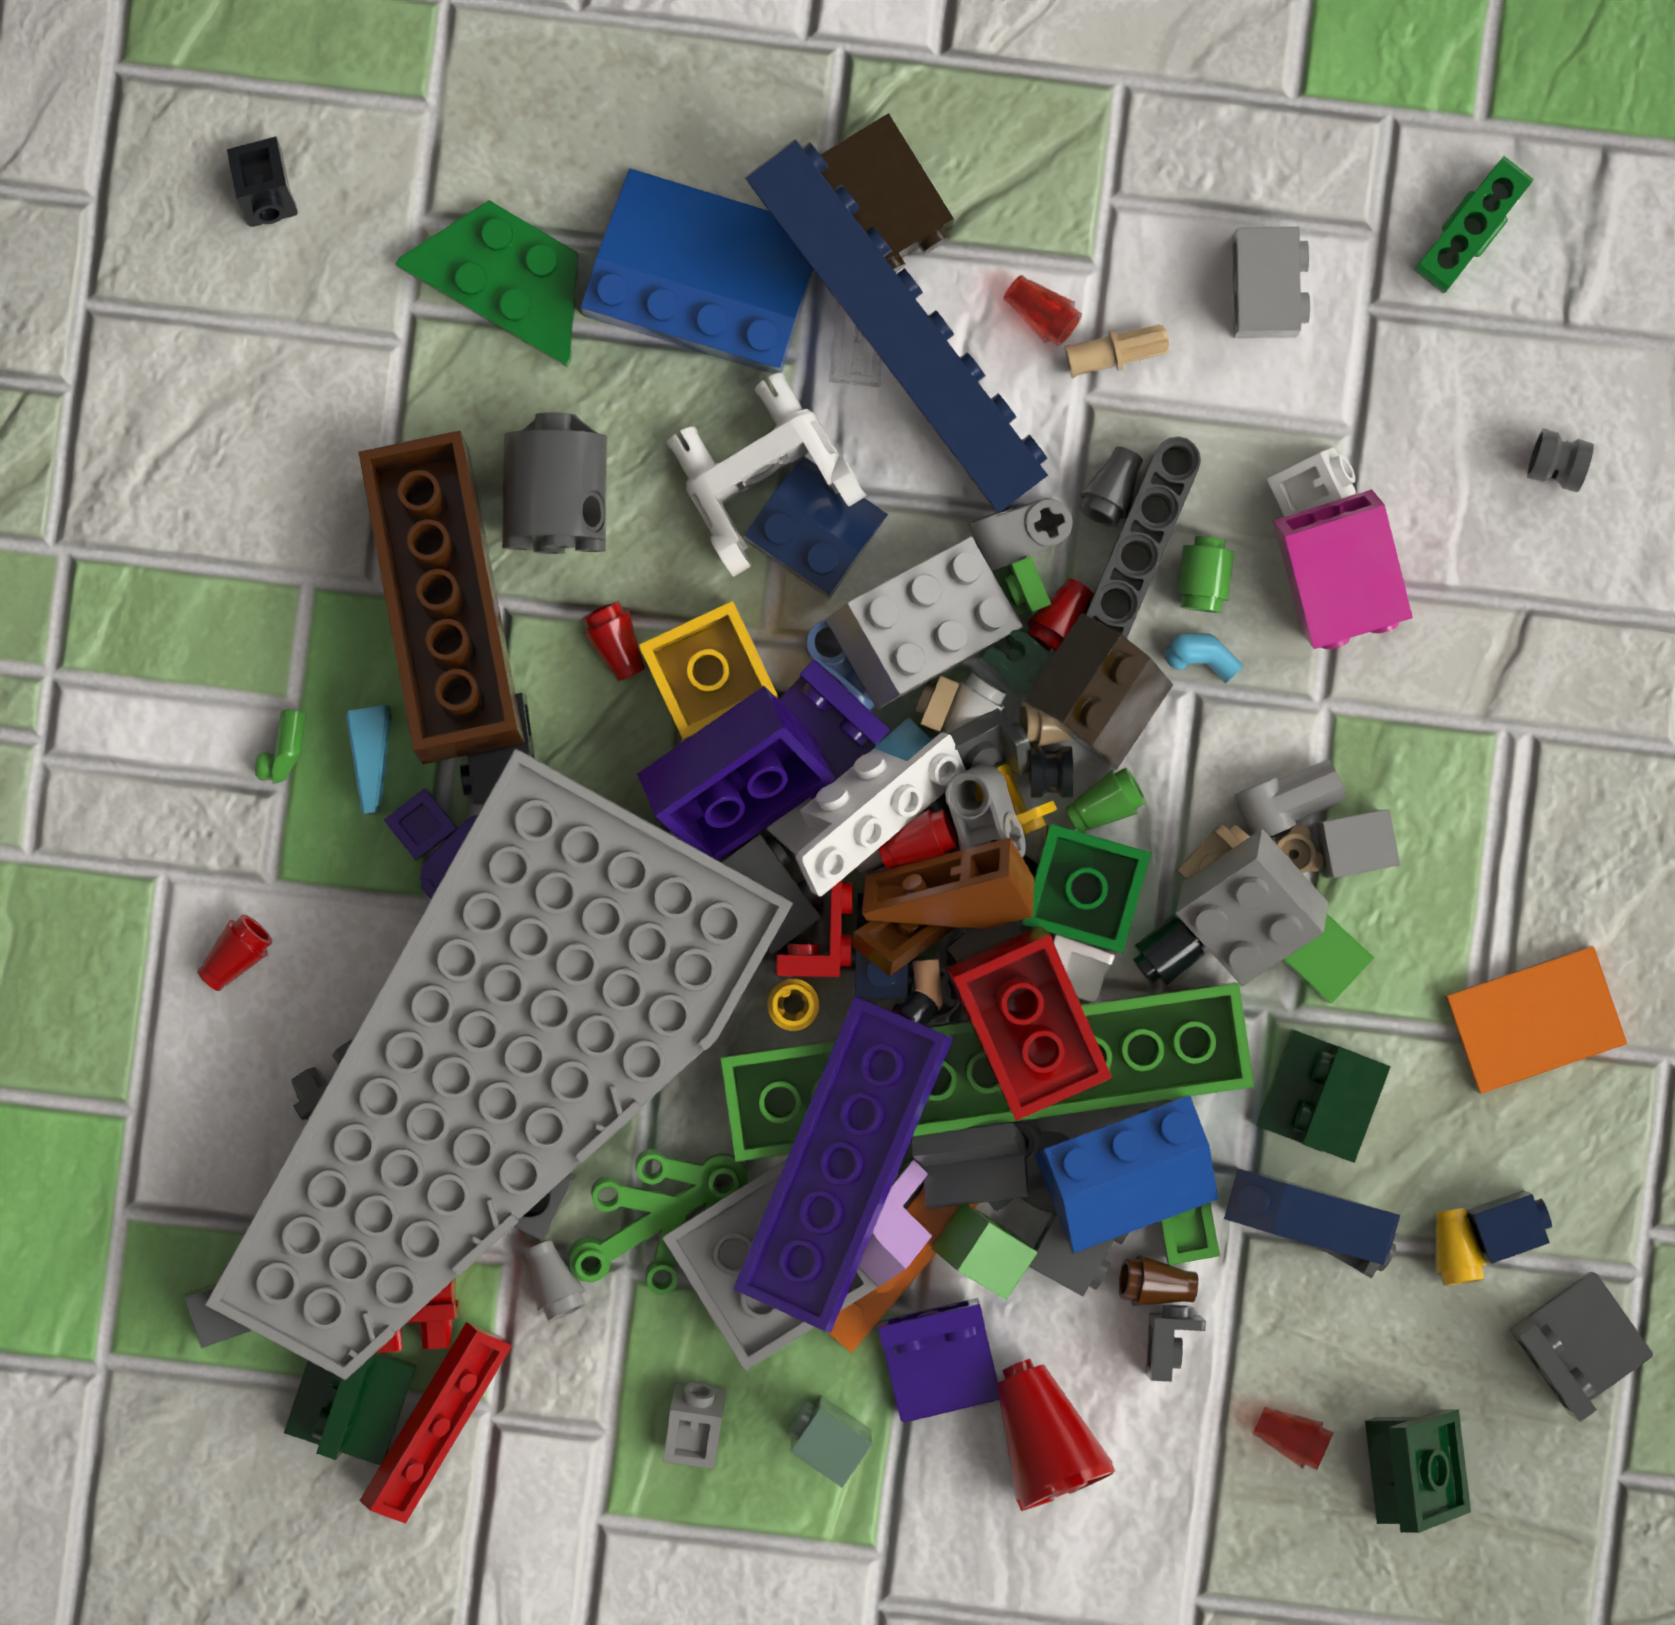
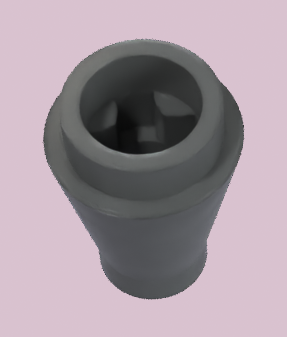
[1079,446,1143,527]

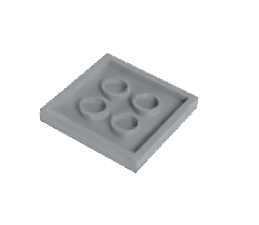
[662,1159,878,1371]

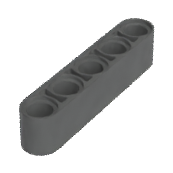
[1085,436,1201,638]

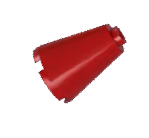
[997,1359,1116,1511]

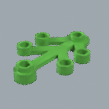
[568,1149,748,1295]

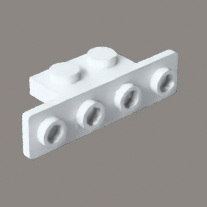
[796,733,966,896]

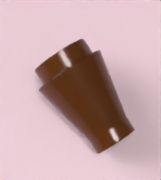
[1119,1255,1199,1306]

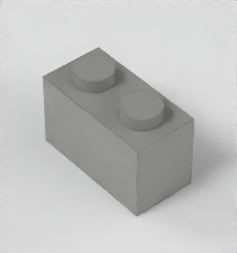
[1232,227,1310,338]

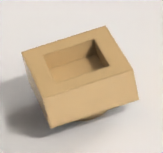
[915,676,960,734]

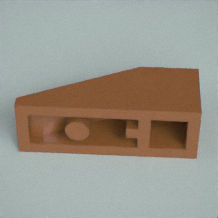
[862,838,1034,929]

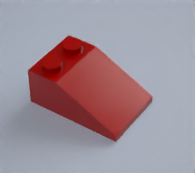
[945,926,1112,1121]

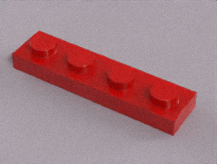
[359,1322,512,1524]

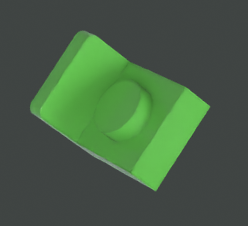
[992,556,1051,616]

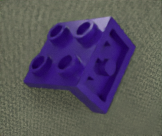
[779,659,890,800]
[877,1298,999,1422]

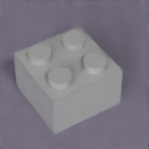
[1175,829,1328,986]

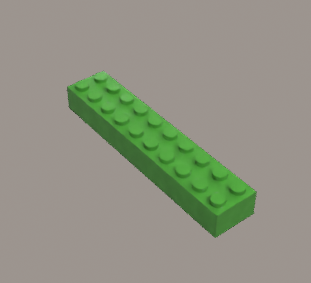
[721,982,1254,1162]

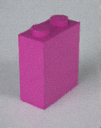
[1273,489,1413,649]

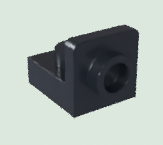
[227,136,298,227]

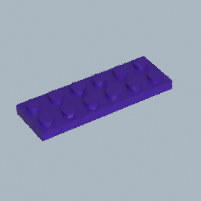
[733,997,953,1332]

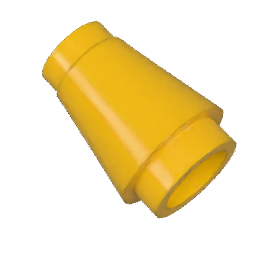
[767,979,819,1031]
[1435,1208,1487,1286]

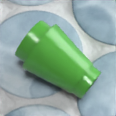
[1066,767,1147,833]

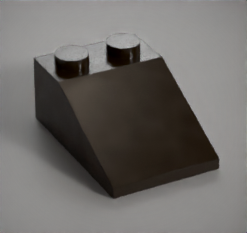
[1023,613,1173,771]

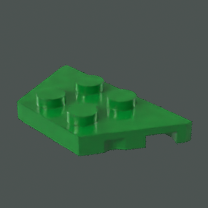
[395,200,579,367]

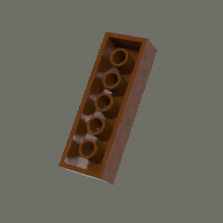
[358,431,525,764]

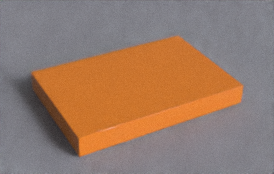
[1445,946,1628,1094]

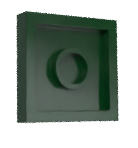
[1256,1029,1391,1163]
[284,1353,417,1465]
[1365,1409,1471,1533]

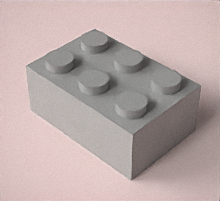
[826,536,1023,710]

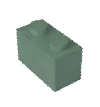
[788,1395,873,1488]

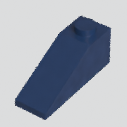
[1224,1169,1400,1265]

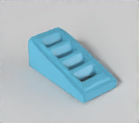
[346,705,392,815]

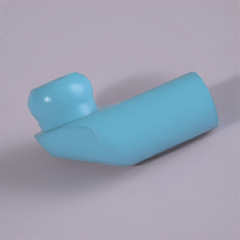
[1164,633,1244,683]

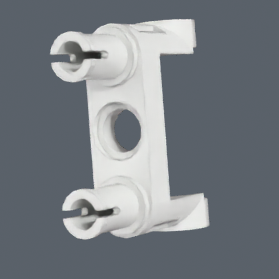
[667,372,867,577]

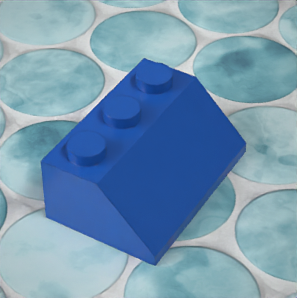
[1035,1095,1218,1254]

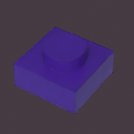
[384,788,457,861]

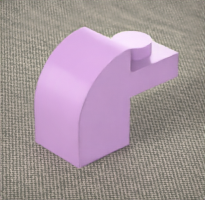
[859,1160,932,1287]

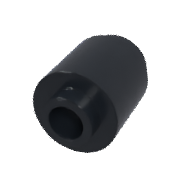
[1133,915,1206,985]

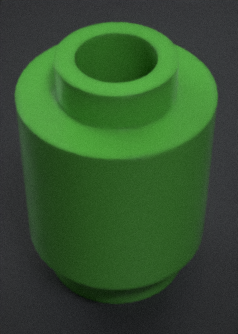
[1177,536,1235,613]

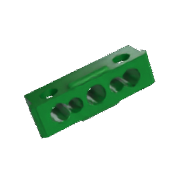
[1414,156,1534,294]

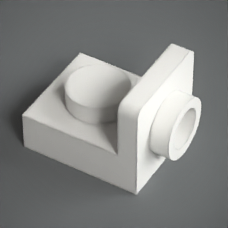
[1267,448,1356,517]

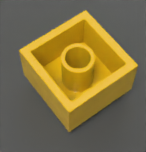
[639,601,778,741]

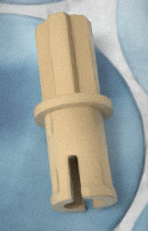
[1065,324,1170,378]

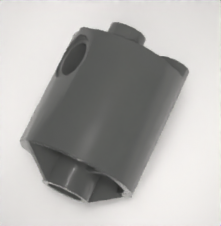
[502,412,607,554]

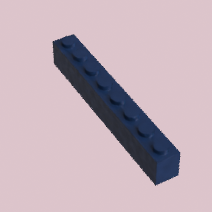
[744,139,1048,513]

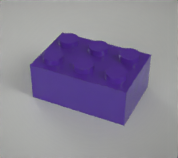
[637,686,836,861]

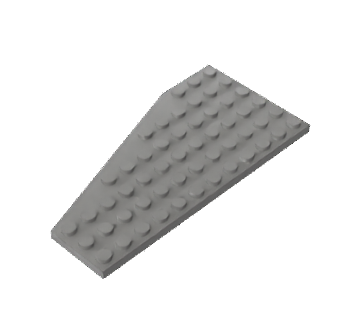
[205,748,793,1380]

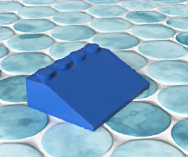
[581,168,813,374]

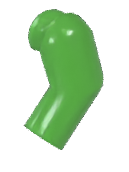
[255,709,306,784]

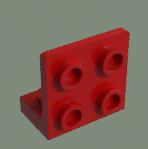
[776,880,852,977]

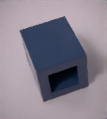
[1466,1190,1552,1264]

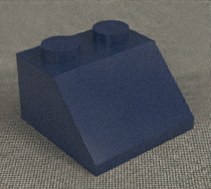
[744,456,888,600]

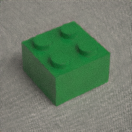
[1019,824,1151,953]

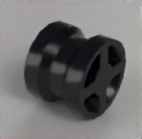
[1029,746,1074,798]

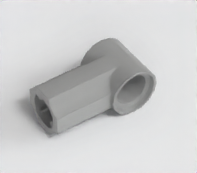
[1234,759,1347,836]

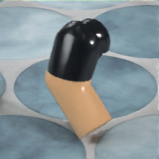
[891,959,943,1026]

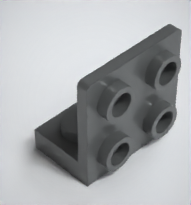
[1509,1272,1653,1422]

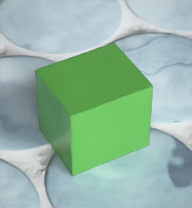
[1281,914,1374,1003]
[931,1204,1038,1300]

